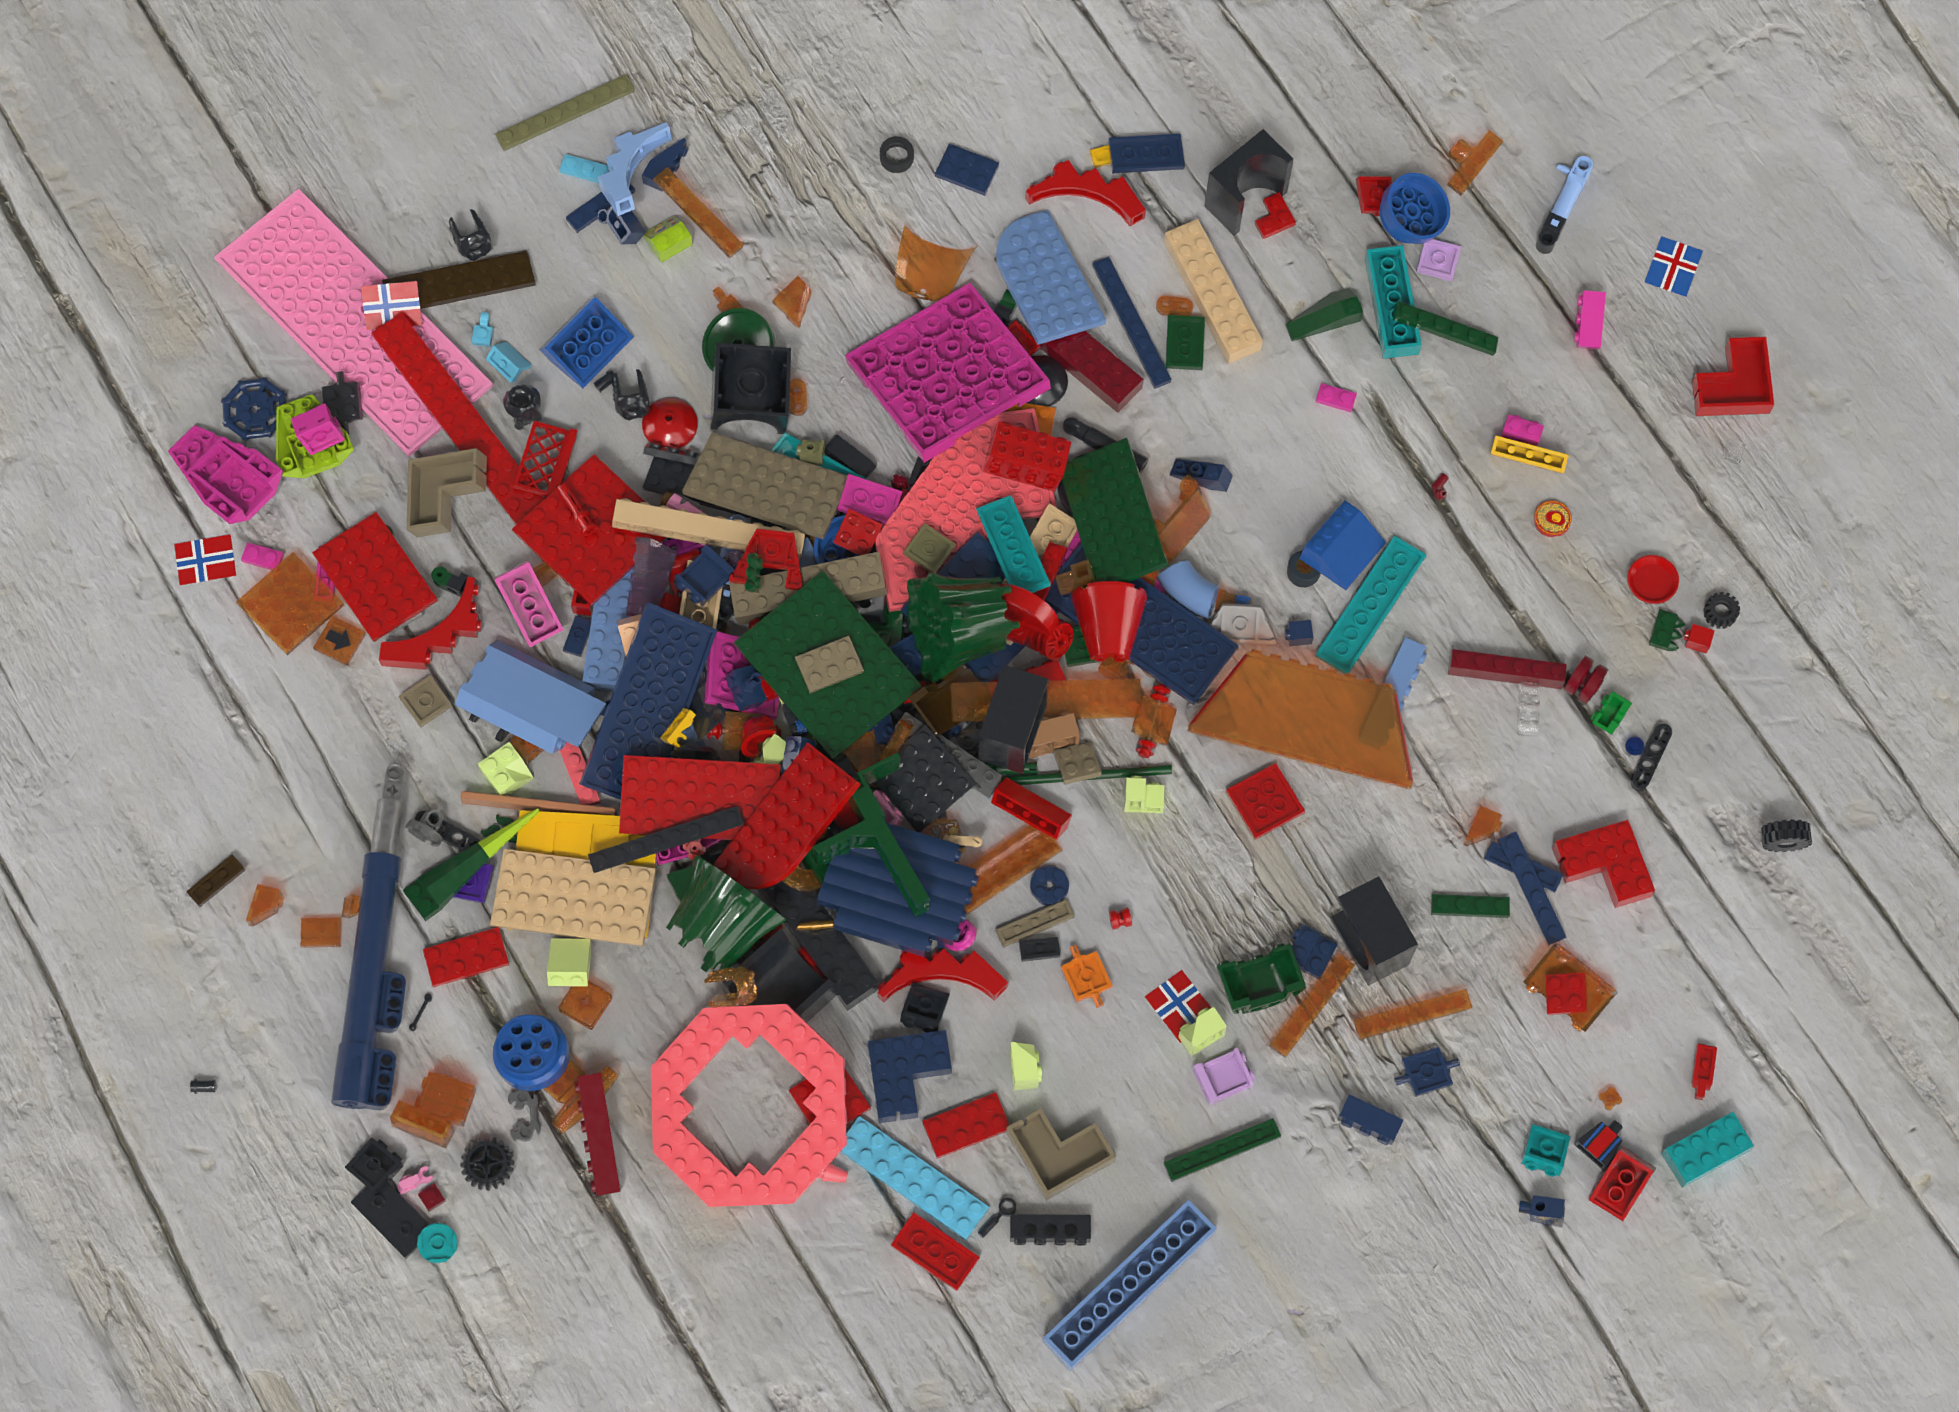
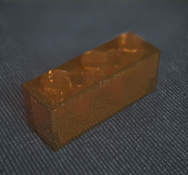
[390,1100,455,1149]

